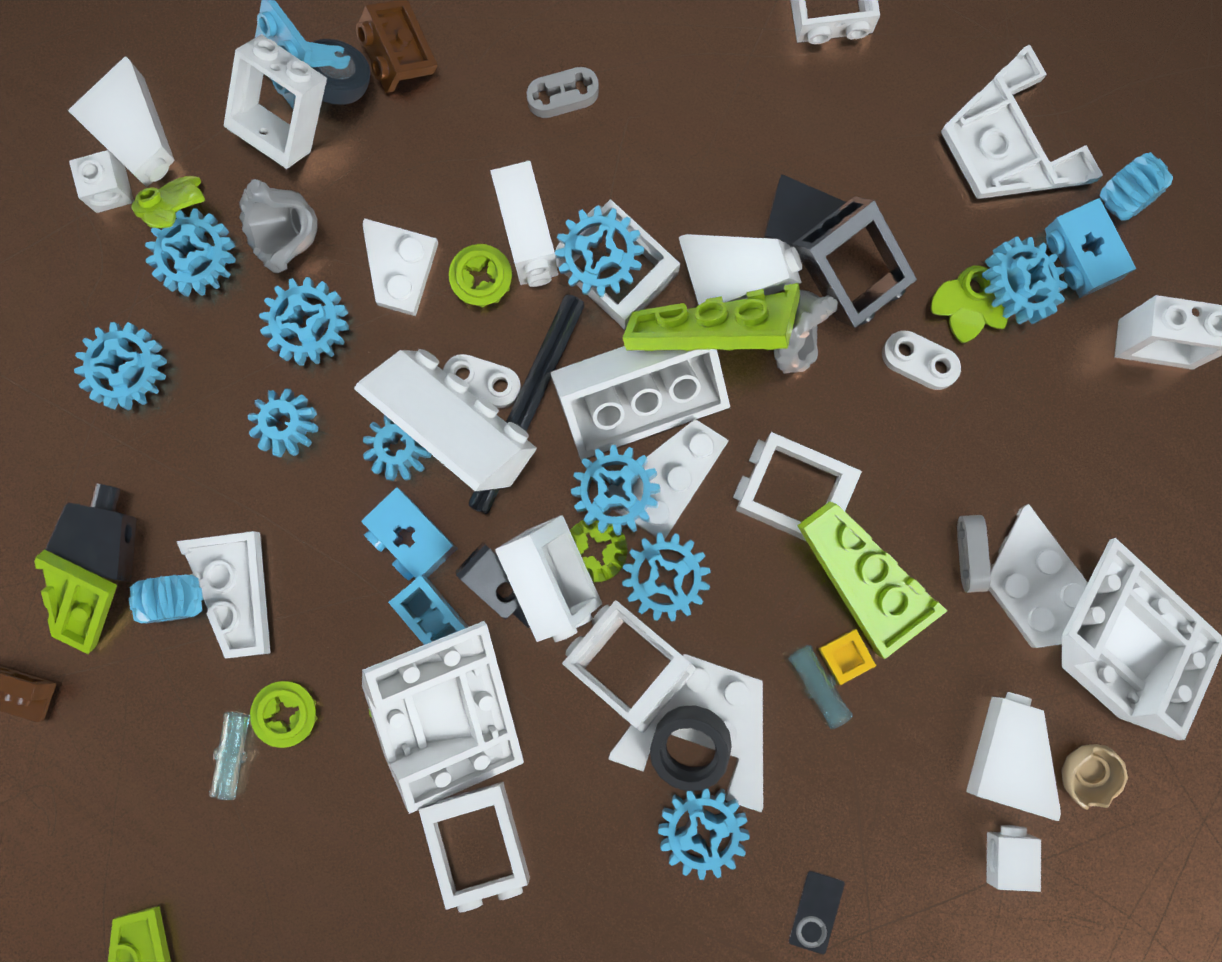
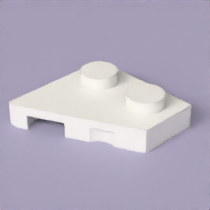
[363,218,438,316]

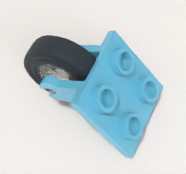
[255,0,370,109]

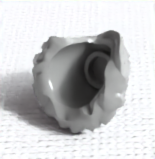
[239,179,318,273]
[773,290,838,374]

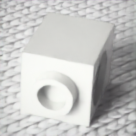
[69,150,134,213]
[986,825,1041,892]

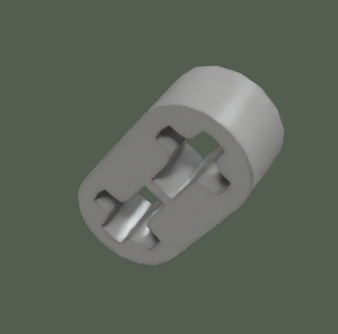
[526,67,599,118]
[957,515,991,593]

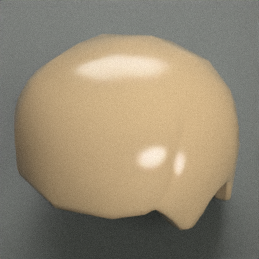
[1061,744,1128,810]

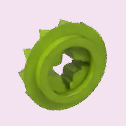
[449,244,512,308]
[570,520,628,582]
[250,681,317,748]

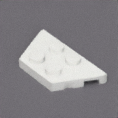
[989,504,1088,648]

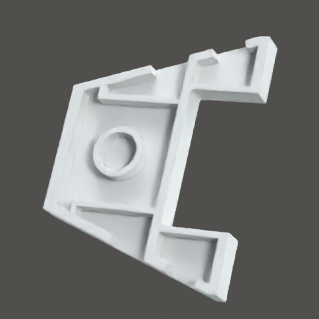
[941,45,1103,199]
[608,654,763,812]

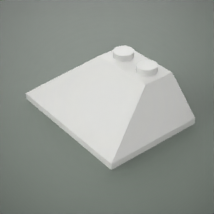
[1062,538,1222,740]
[362,621,524,814]

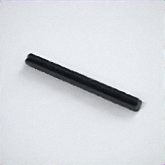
[468,294,584,514]

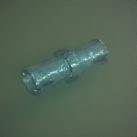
[788,645,853,729]
[209,712,251,800]

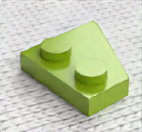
[34,550,117,654]

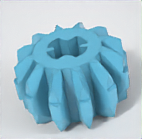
[1100,152,1173,221]
[247,388,318,457]
[363,415,432,481]
[129,574,203,624]

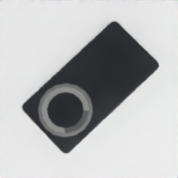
[789,871,845,955]

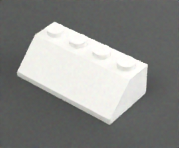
[550,346,730,460]
[354,349,537,491]

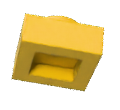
[818,629,876,685]

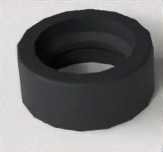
[650,705,732,791]

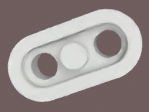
[882,331,961,390]
[443,354,521,408]

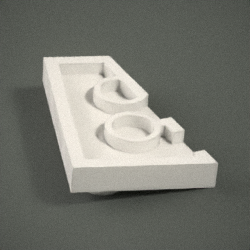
[608,419,729,540]
[176,531,270,658]

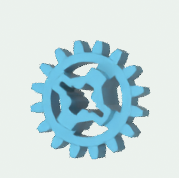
[555,206,644,297]
[145,208,236,297]
[982,237,1067,324]
[259,277,349,366]
[74,322,167,410]
[571,445,661,536]
[622,532,711,621]
[658,787,750,880]

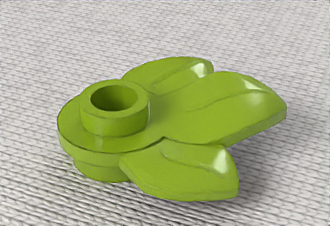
[131,176,205,228]
[931,265,1008,343]

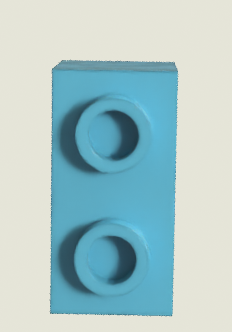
[1044,198,1137,298]
[361,487,458,581]
[388,575,469,645]

